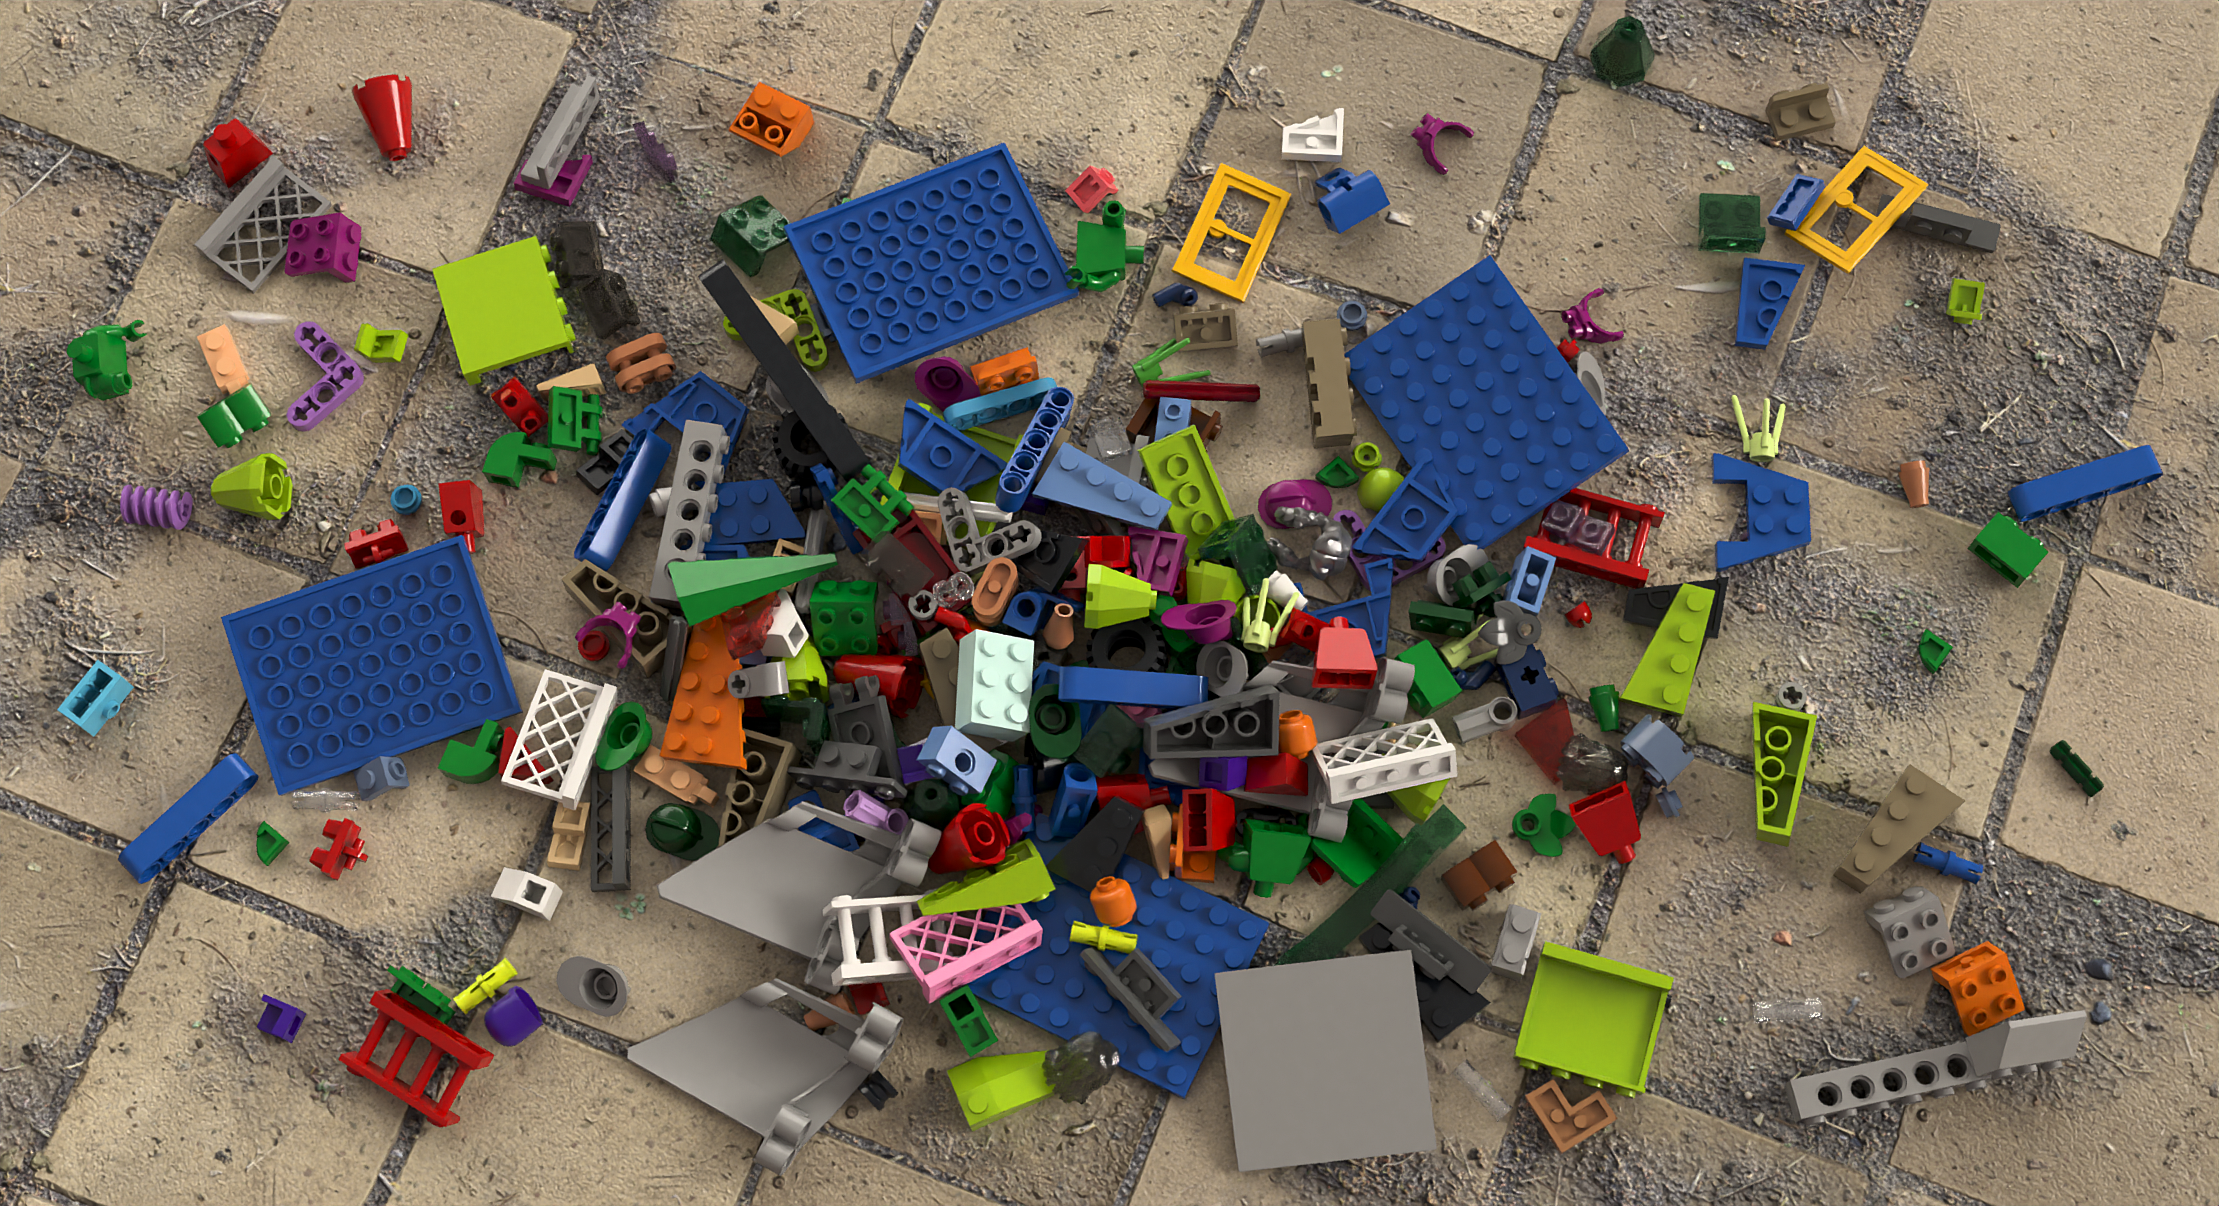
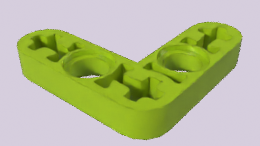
[723,289,829,372]

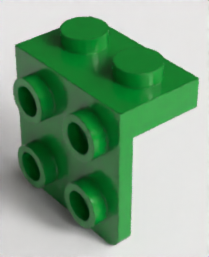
[809,580,879,655]
[1310,798,1405,888]
[387,965,456,1043]

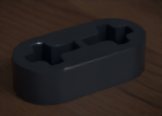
[1236,808,1296,838]

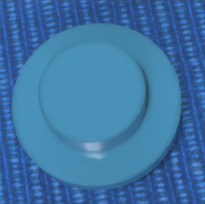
[391,485,422,515]

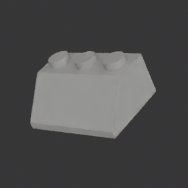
[1965,1010,2087,1080]

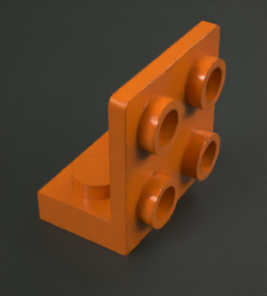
[970,347,1039,396]
[1169,804,1216,883]
[1930,941,2025,1036]

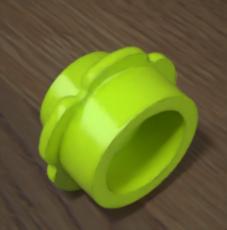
[1351,442,1382,472]

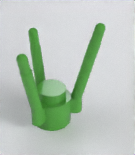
[1132,338,1211,387]

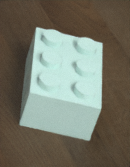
[955,629,1034,742]

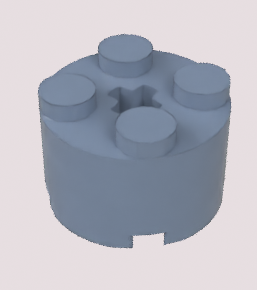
[1620,714,1694,789]

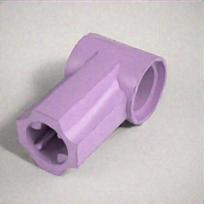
[843,790,909,835]

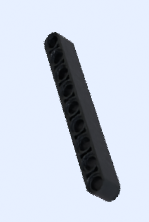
[698,259,874,483]

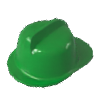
[595,701,653,771]

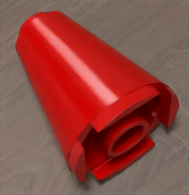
[352,74,412,161]
[833,654,924,718]
[928,803,1010,875]

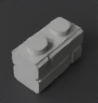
[1490,904,1541,982]

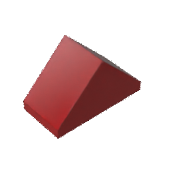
[498,726,554,784]
[1244,752,1308,796]

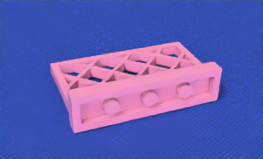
[889,904,1043,1003]

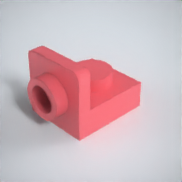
[1065,166,1118,213]

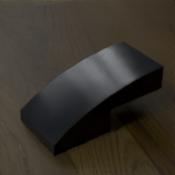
[576,429,633,496]

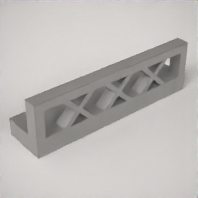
[520,75,600,190]

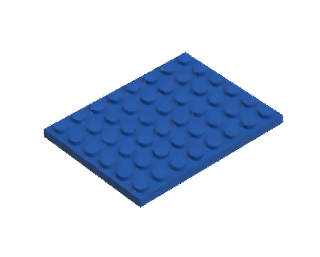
[784,142,1079,384]
[1344,255,1629,550]
[221,535,523,796]
[968,813,1270,1099]

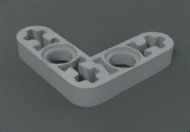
[938,487,1042,575]

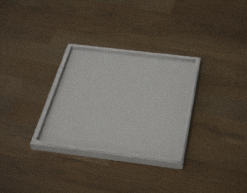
[1215,950,1437,1172]

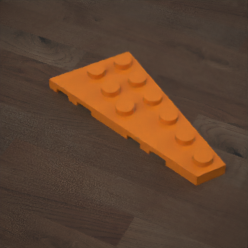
[659,606,747,770]

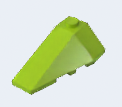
[917,838,1055,916]
[947,1047,1093,1132]

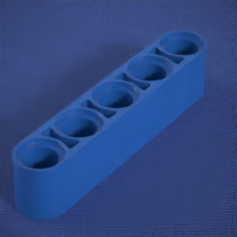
[995,387,1074,513]
[574,428,671,572]
[2007,445,2163,522]
[1058,667,1209,710]
[118,753,259,884]

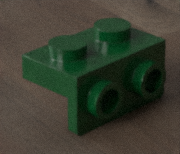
[1408,600,1479,638]

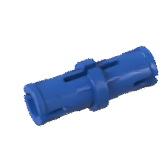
[1012,764,1037,832]
[1913,842,1983,885]

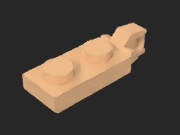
[197,324,249,395]
[633,744,720,808]

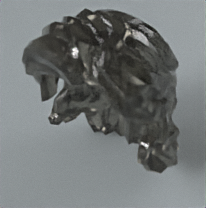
[1556,733,1629,795]
[1042,1031,1120,1105]

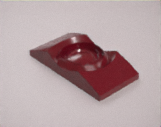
[852,508,974,634]

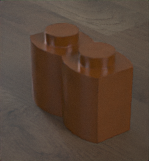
[1441,840,1517,911]

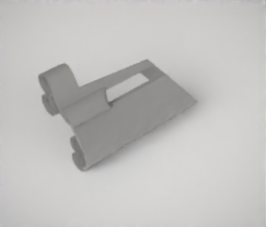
[1148,657,1415,843]
[657,802,941,995]
[627,978,903,1176]

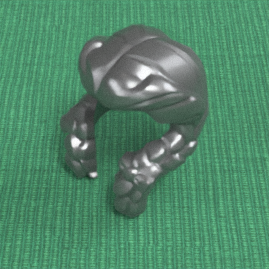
[1265,506,1352,580]

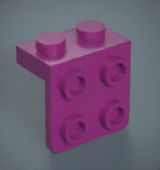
[284,213,362,283]

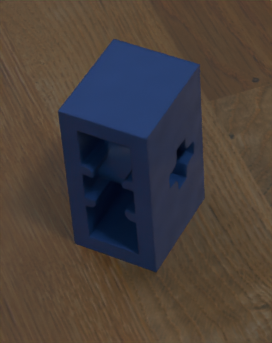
[1494,644,1559,720]

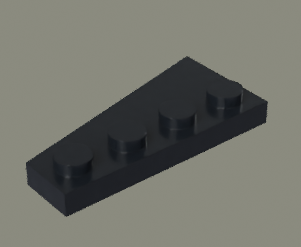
[1359,922,1491,1043]

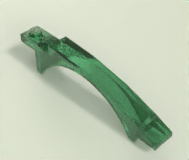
[1274,804,1467,966]

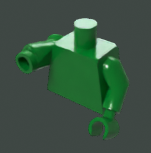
[1065,200,1144,293]
[67,320,146,401]
[1217,813,1315,898]

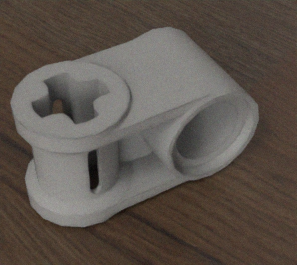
[728,661,789,699]

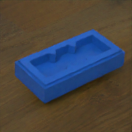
[1767,174,1825,231]

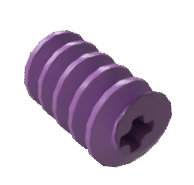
[120,484,193,530]

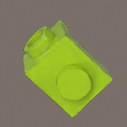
[1946,278,1985,325]
[354,323,408,363]

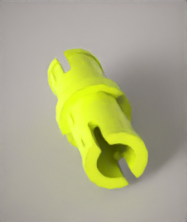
[1070,920,1138,954]
[453,958,518,1014]

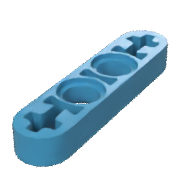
[942,377,1057,431]

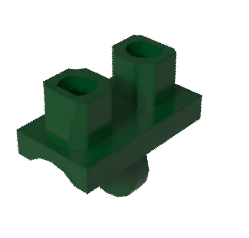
[1452,561,1512,617]

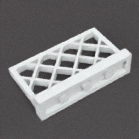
[501,669,618,810]
[1310,718,1457,804]

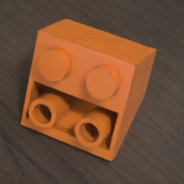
[729,82,814,157]

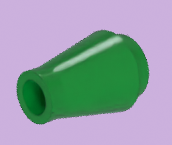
[1587,684,1620,732]

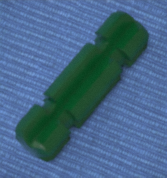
[2049,740,2104,797]

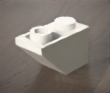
[752,589,809,658]
[491,867,563,921]

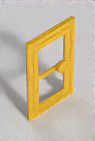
[1785,146,1928,274]
[1172,163,1291,303]

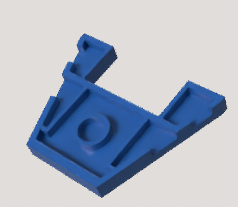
[622,371,749,489]
[1711,453,1811,572]
[1283,557,1394,659]

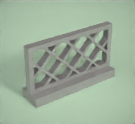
[194,156,332,294]

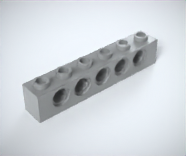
[649,420,730,609]
[1784,1041,1992,1127]

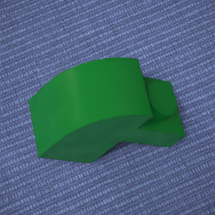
[482,432,557,488]
[438,719,505,784]
[938,984,999,1057]

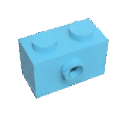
[57,660,134,737]

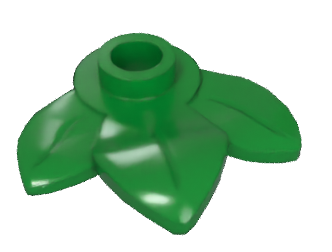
[1512,794,1576,857]

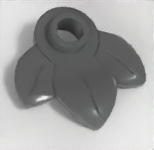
[1478,601,1542,665]

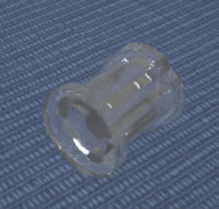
[933,572,974,608]

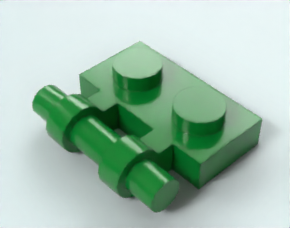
[547,386,603,456]
[831,464,914,545]

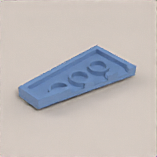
[1032,442,1172,530]

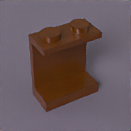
[1126,379,1223,453]

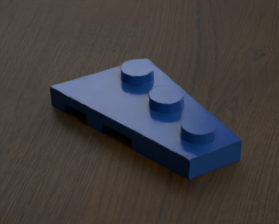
[1734,257,1805,350]
[809,463,863,555]

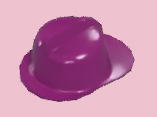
[915,356,981,412]
[1258,479,1332,529]
[1161,600,1237,644]

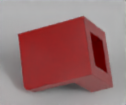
[1084,536,1130,568]
[847,982,890,1015]

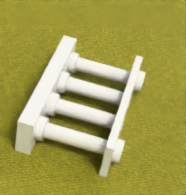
[822,889,963,986]

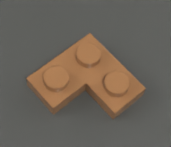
[1524,1079,1618,1155]

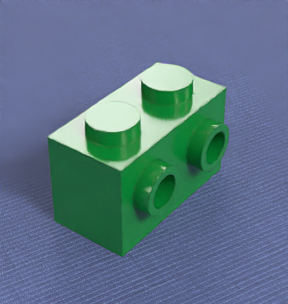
[1967,512,2049,588]
[1394,639,1462,719]

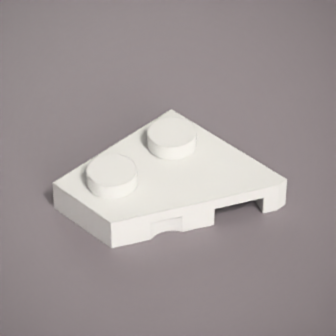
[1282,108,1344,162]

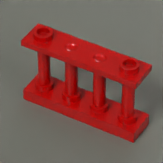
[1522,488,1665,589]
[338,989,495,1127]

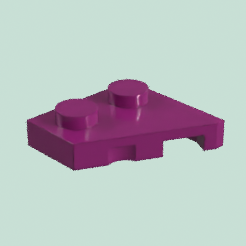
[513,154,593,207]
[1128,526,1188,597]

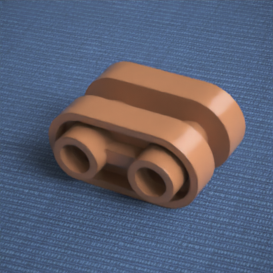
[606,333,676,394]
[972,557,1019,627]

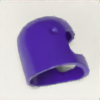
[484,986,543,1047]

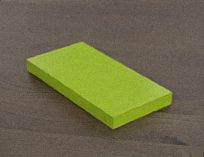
[1137,425,1243,564]

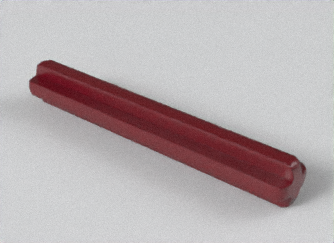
[1142,380,1260,402]

